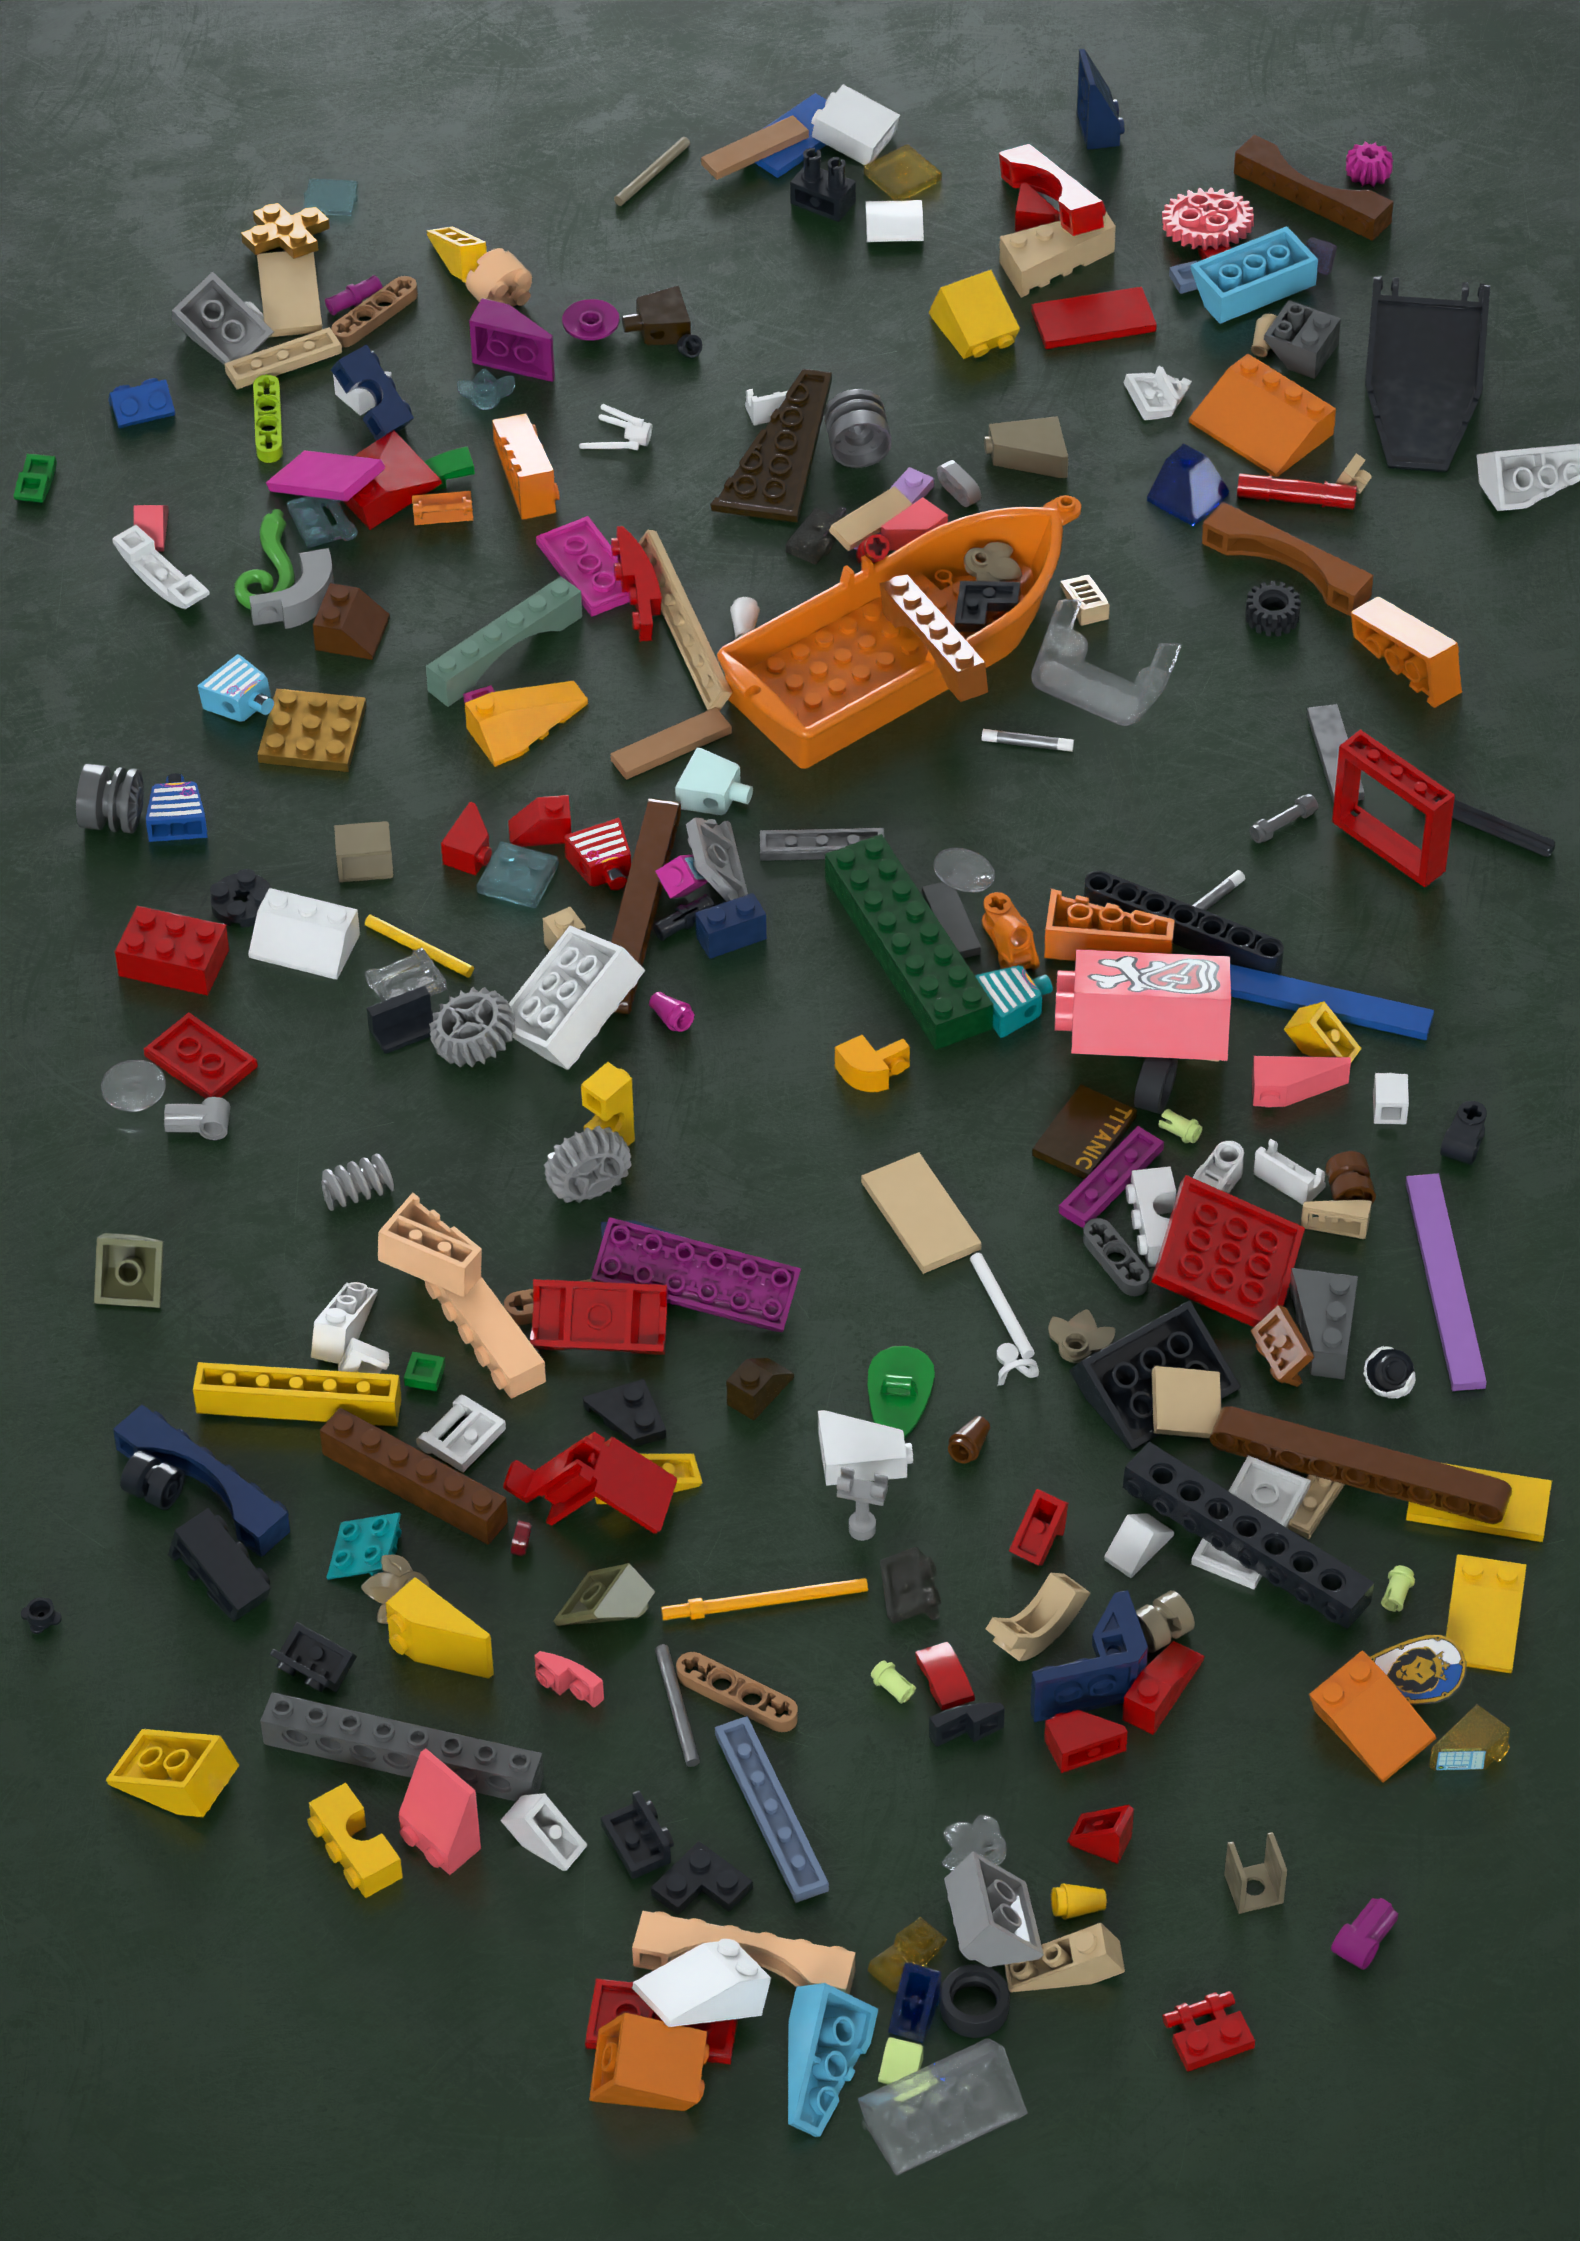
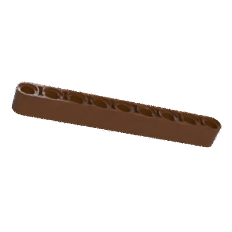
[611,798,681,1015]
[1210,1406,1512,1524]

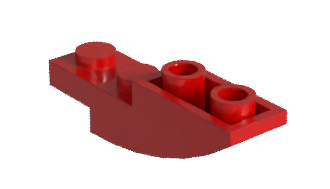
[611,526,662,641]

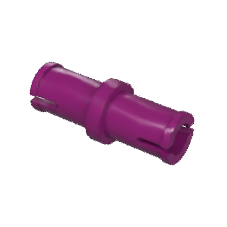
[325,275,383,316]

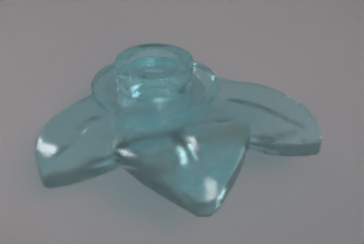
[457,369,515,410]

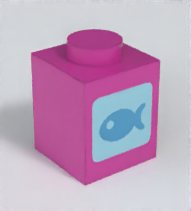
[655,854,708,898]

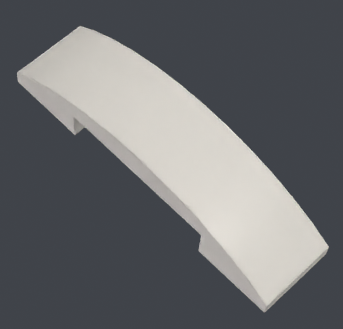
[112,525,210,609]

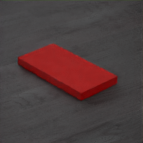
[1031,286,1157,349]
[585,1978,738,2065]

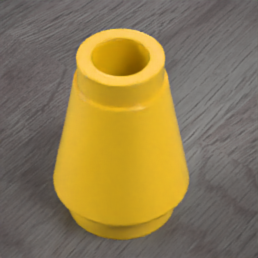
[1051,1883,1107,1920]

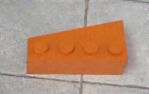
[1351,596,1462,708]
[1044,889,1175,961]

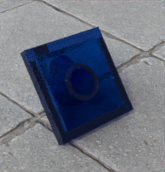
[1147,444,1229,527]

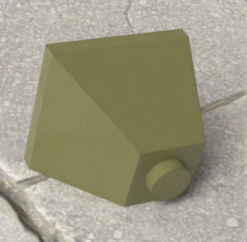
[94,1233,164,1308]
[553,1563,655,1626]

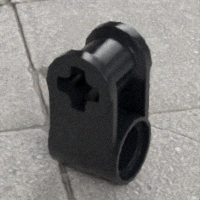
[1440,1101,1487,1165]

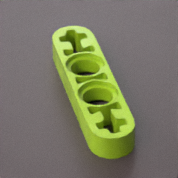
[253,374,283,463]

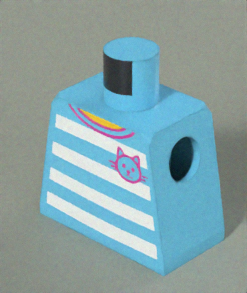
[198,654,274,722]

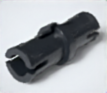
[653,894,715,941]

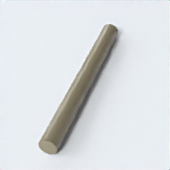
[614,137,690,206]

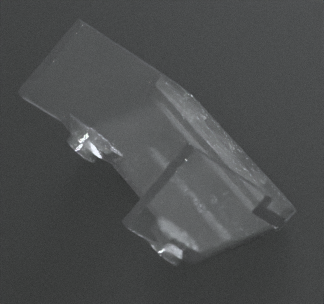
[1031,599,1182,726]

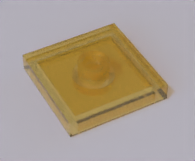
[864,144,942,201]

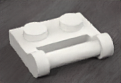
[416,1395,506,1472]

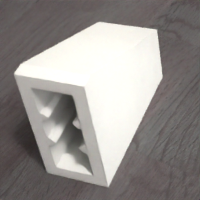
[818,1410,913,1486]

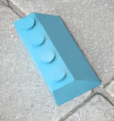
[1191,226,1318,324]

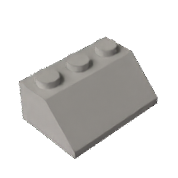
[944,1851,1044,1967]

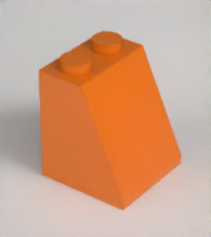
[589,2013,709,2111]

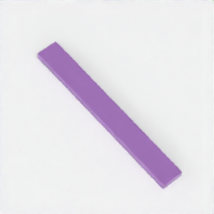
[1405,1173,1487,1392]

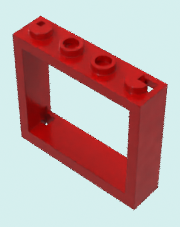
[1332,729,1455,887]

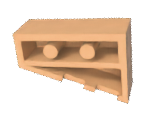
[378,1193,482,1297]

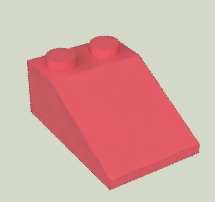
[399,1748,481,1875]

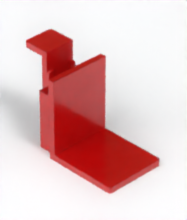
[503,1432,677,1534]

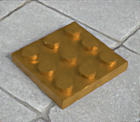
[257,689,366,772]

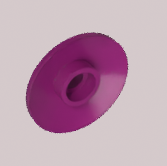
[562,299,619,340]

